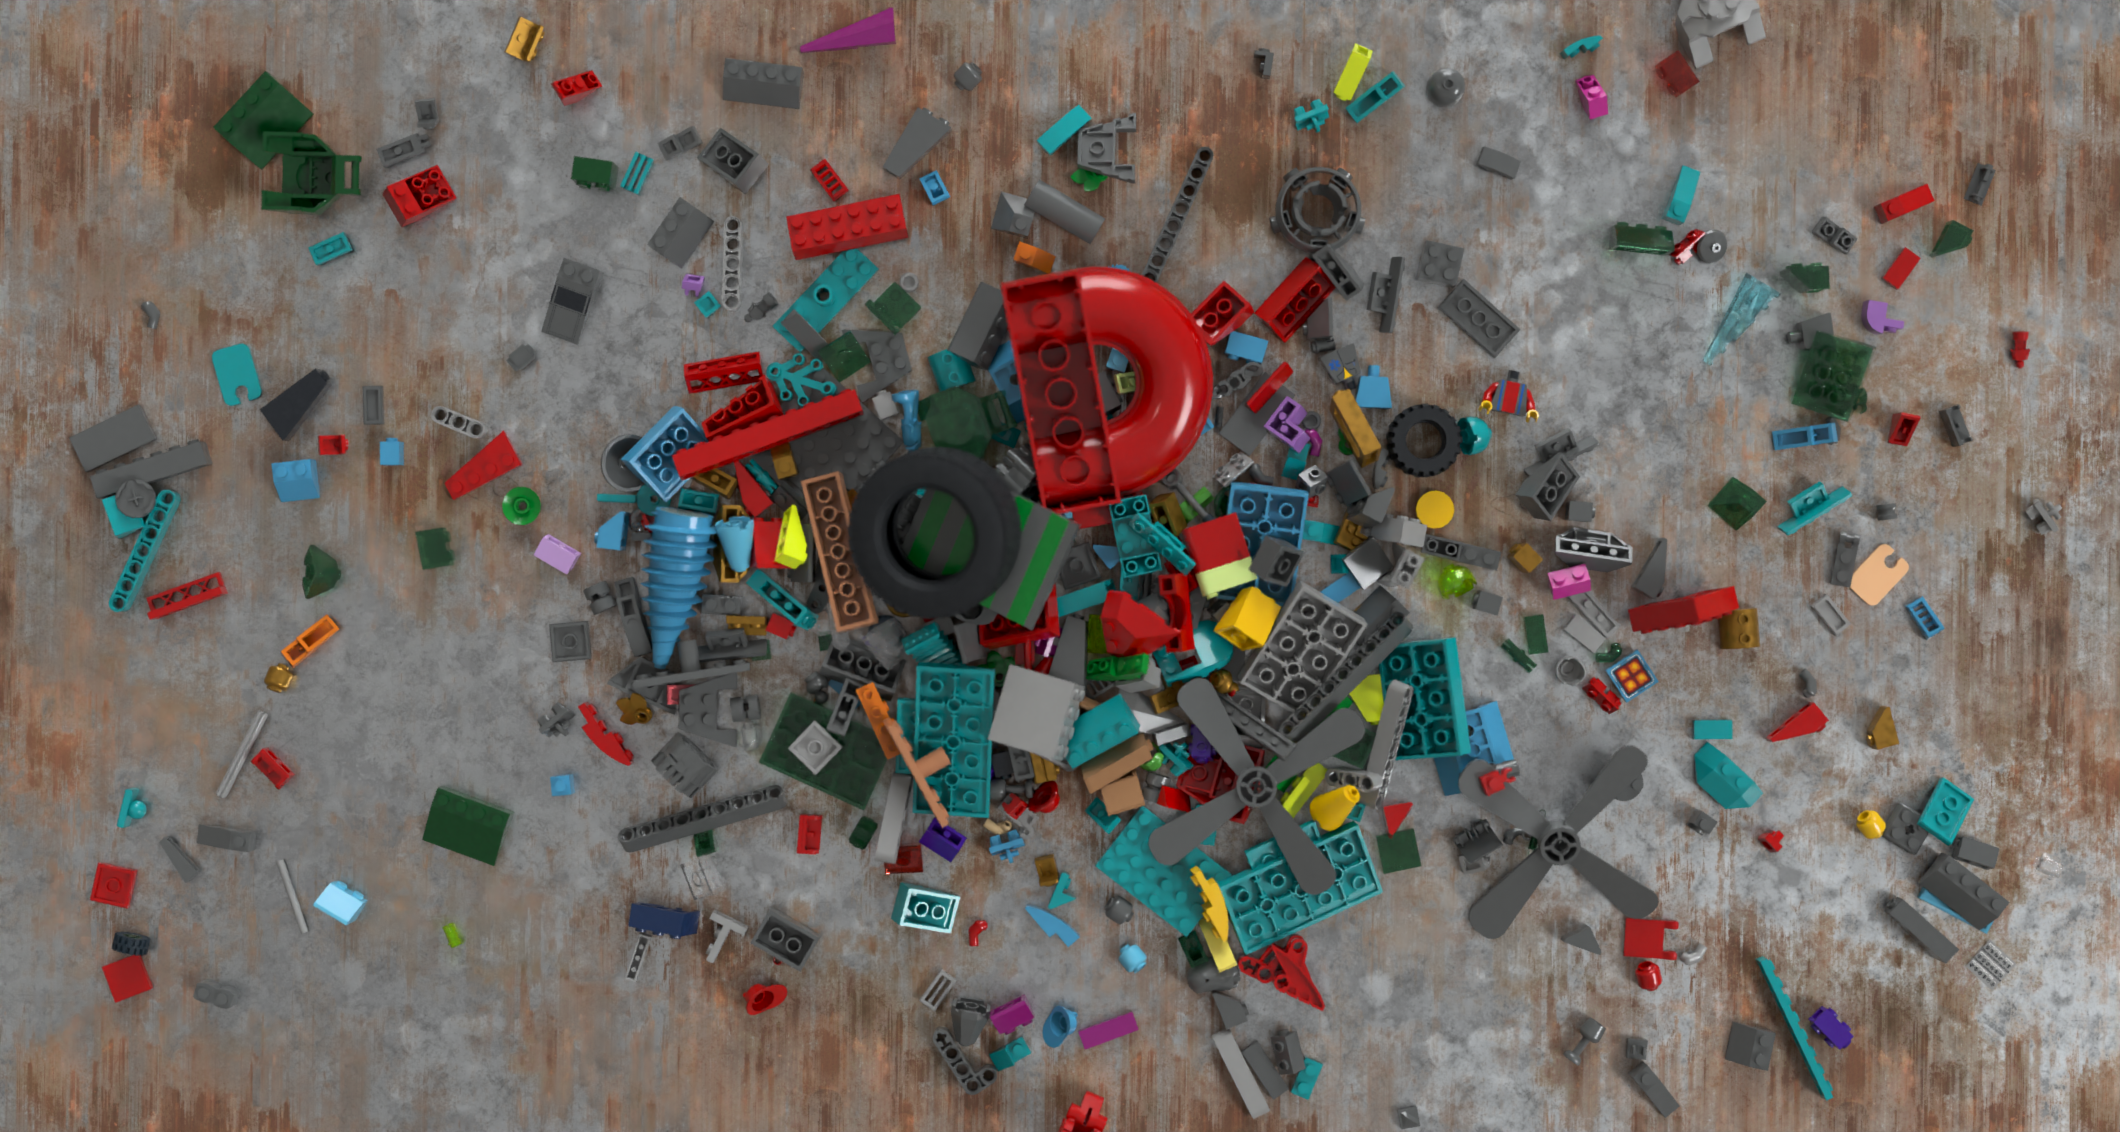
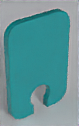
[212,344,262,406]

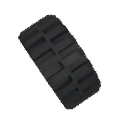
[1386,404,1462,478]

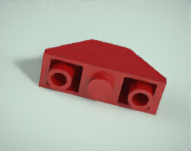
[551,70,602,106]

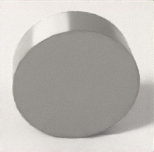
[900,272,919,292]

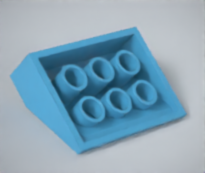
[621,406,709,503]

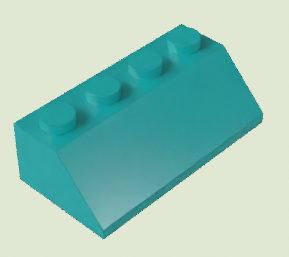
[1066,694,1140,769]

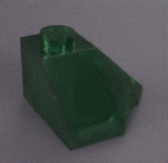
[302,545,341,599]

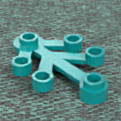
[766,353,837,407]

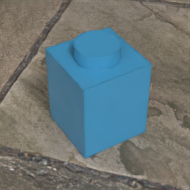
[380,438,404,465]
[550,774,575,796]

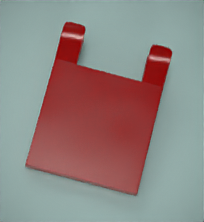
[1623,918,1679,960]

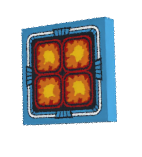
[1605,649,1659,703]

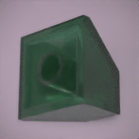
[1707,477,1767,531]

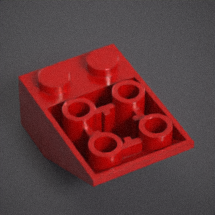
[382,165,456,228]

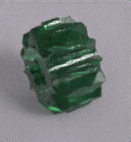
[849,816,878,850]

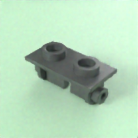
[1963,163,1996,206]

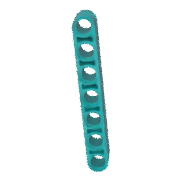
[109,490,181,612]

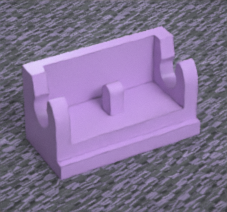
[534,534,581,575]

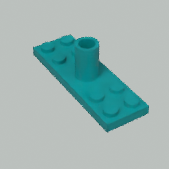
[772,248,879,353]

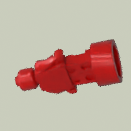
[2010,331,2030,369]

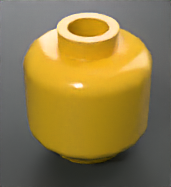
[1856,810,1886,839]

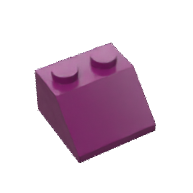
[990,994,1035,1035]

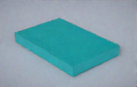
[1917,777,1974,846]

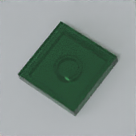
[818,330,871,382]
[1376,828,1421,874]

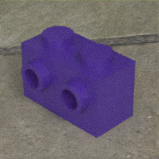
[919,817,967,862]

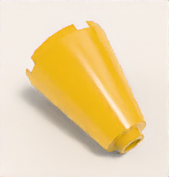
[1310,785,1360,831]

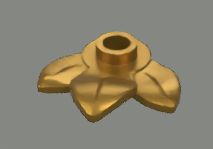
[616,693,653,725]

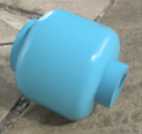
[1119,944,1147,973]

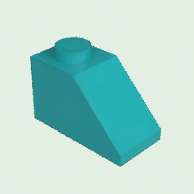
[1302,520,1340,545]

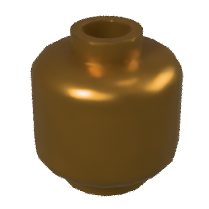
[264,663,293,693]

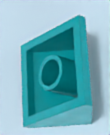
[102,495,145,539]

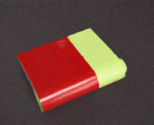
[1181,512,1258,599]

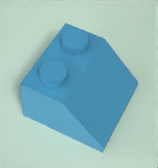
[271,459,320,502]
[594,511,630,551]

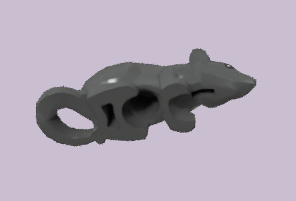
[1212,362,1263,400]

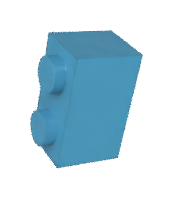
[1224,331,1268,366]

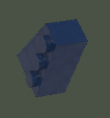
[628,902,700,939]

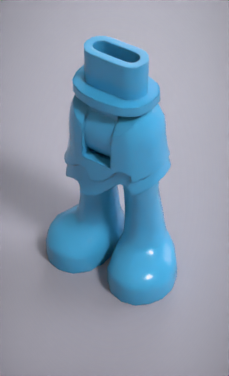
[891,390,922,452]

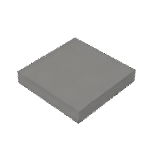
[788,720,843,775]

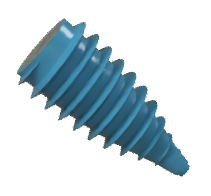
[640,507,717,669]

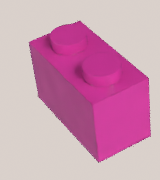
[1548,564,1591,600]

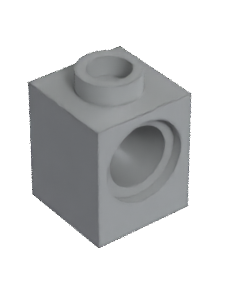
[872,390,899,421]

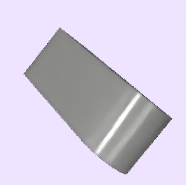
[431,406,488,439]
[1325,766,1383,793]

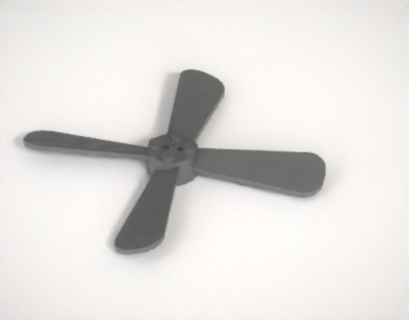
[1149,678,1365,895]
[1458,745,1659,939]

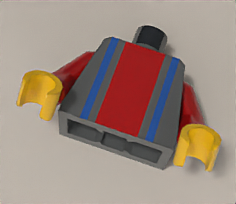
[1478,370,1539,423]

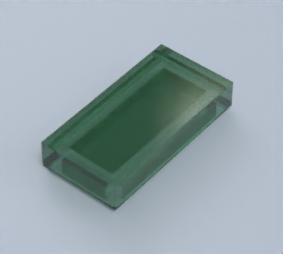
[1523,614,1548,655]

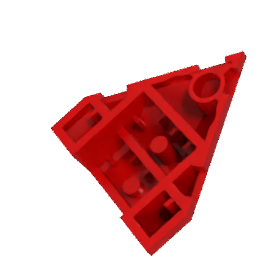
[1100,590,1181,658]

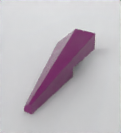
[800,8,896,53]

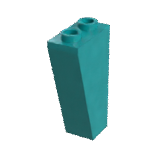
[746,568,819,631]

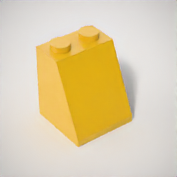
[1213,587,1281,651]

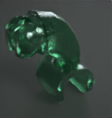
[1851,384,1867,414]

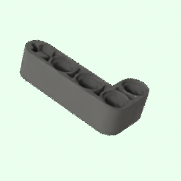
[933,1026,997,1095]

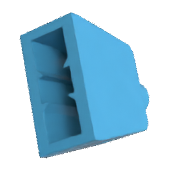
[1355,365,1392,409]

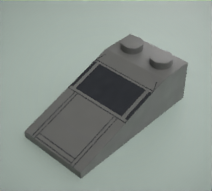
[541,258,604,345]

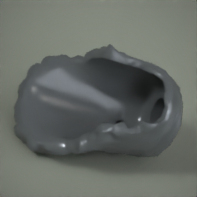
[1187,957,1241,994]

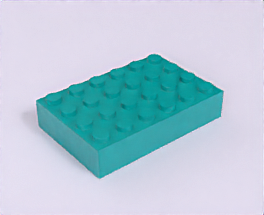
[1379,637,1471,760]
[1095,806,1233,937]

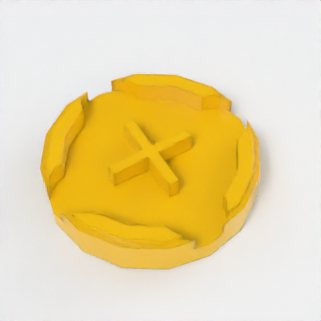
[1415,490,1454,529]

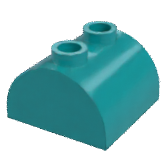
[927,349,976,394]

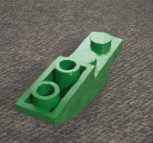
[1086,653,1150,681]

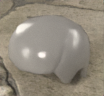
[1555,656,1586,686]

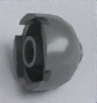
[1427,68,1465,107]

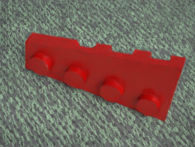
[444,430,523,500]

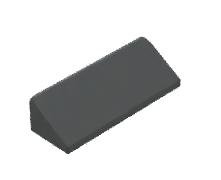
[781,309,835,361]

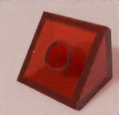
[884,843,923,874]

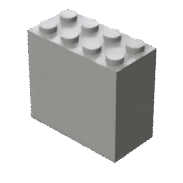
[988,665,1085,761]

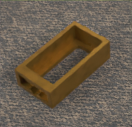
[1330,389,1382,468]

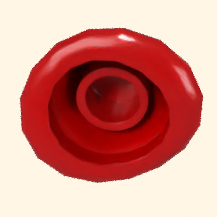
[1027,780,1060,814]

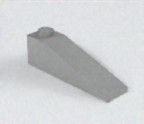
[1118,688,1189,743]

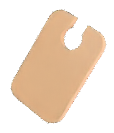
[1850,544,1909,606]

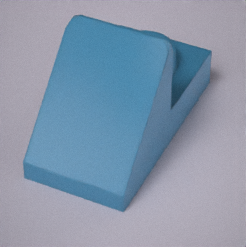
[919,170,950,206]

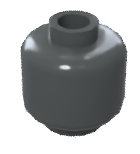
[954,62,982,91]
[1104,896,1134,925]

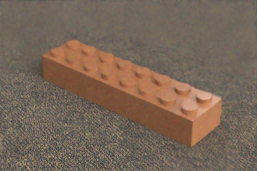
[801,471,878,633]

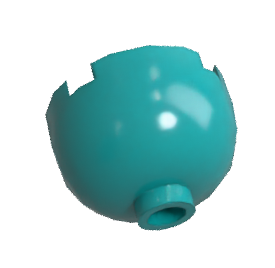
[1457,417,1492,455]

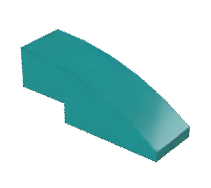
[1346,71,1406,123]
[1037,104,1092,156]

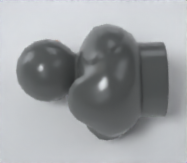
[805,671,829,704]

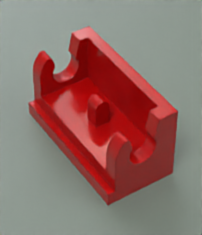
[250,747,295,790]
[797,813,822,855]

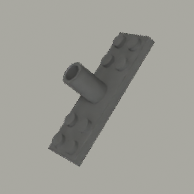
[633,639,750,689]

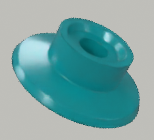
[636,484,671,516]

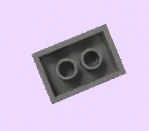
[750,907,821,972]

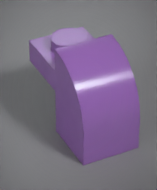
[1861,300,1904,335]

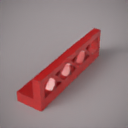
[684,351,764,394]
[146,572,228,620]

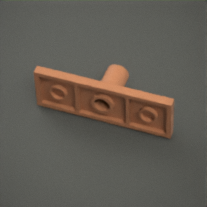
[882,717,951,828]

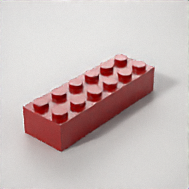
[786,194,909,260]

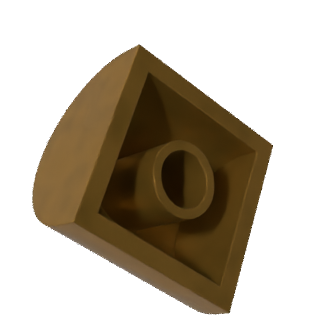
[1718,608,1760,649]

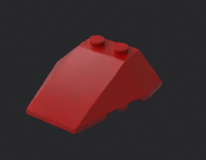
[1176,745,1265,824]

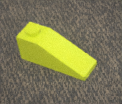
[775,504,807,569]

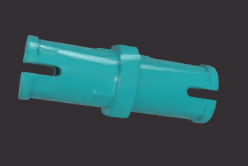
[745,459,779,495]

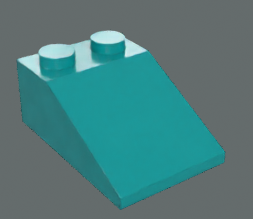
[891,882,960,933]

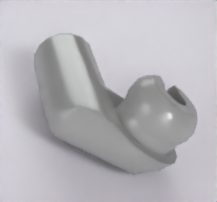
[1680,943,1707,965]

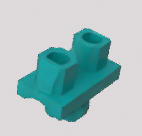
[1294,99,1329,133]
[1159,742,1194,776]

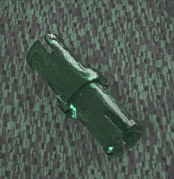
[1501,638,1537,673]

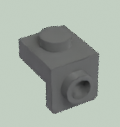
[415,98,439,129]

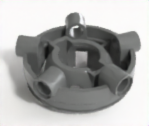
[1269,167,1366,260]

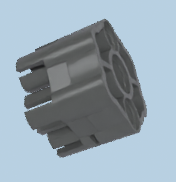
[994,443,1040,503]
[651,732,718,799]

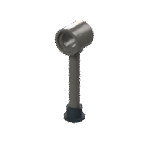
[1162,468,1217,523]

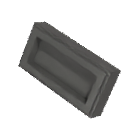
[362,386,384,425]

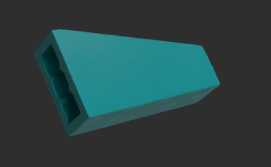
[1057,578,1117,618]

